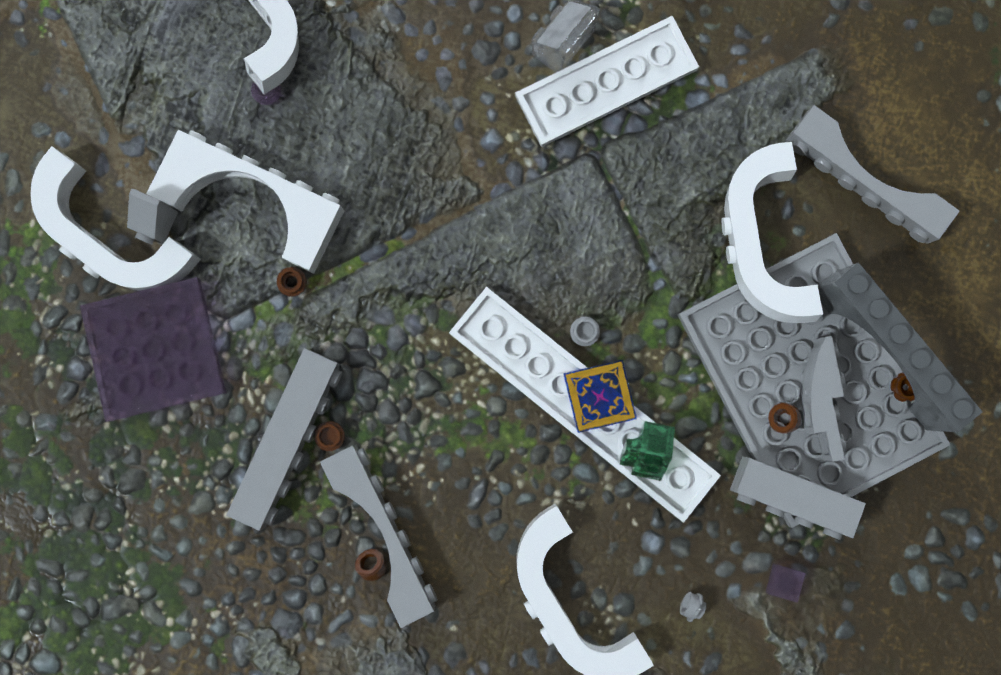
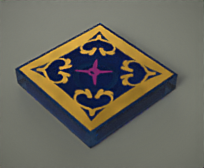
[563,360,637,433]

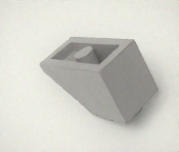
[127,189,178,245]

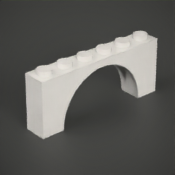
[146,130,344,274]

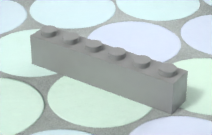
[226,348,342,531]

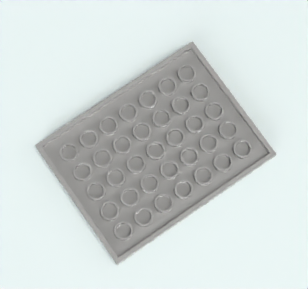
[677,233,950,528]

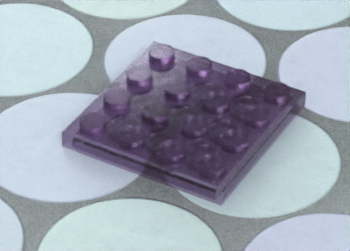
[80,277,226,422]

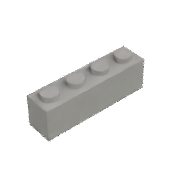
[730,456,866,540]

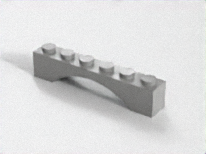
[785,105,959,244]
[320,444,438,628]

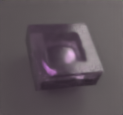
[766,563,806,603]

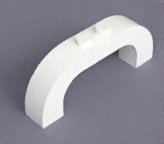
[244,0,299,95]
[722,142,823,323]
[31,146,201,291]
[516,504,654,675]

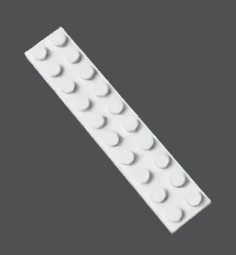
[449,287,721,523]

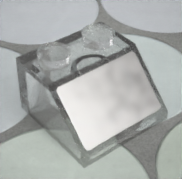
[531,0,600,73]

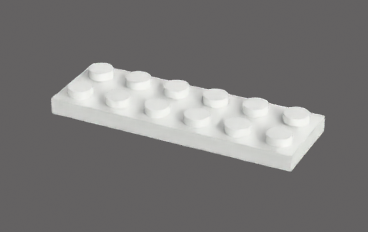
[515,16,699,147]

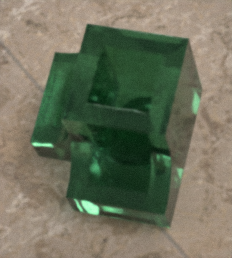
[619,421,675,481]

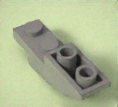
[802,336,846,462]

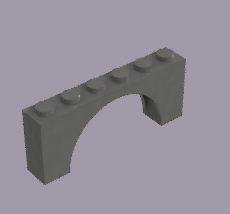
[818,262,983,432]

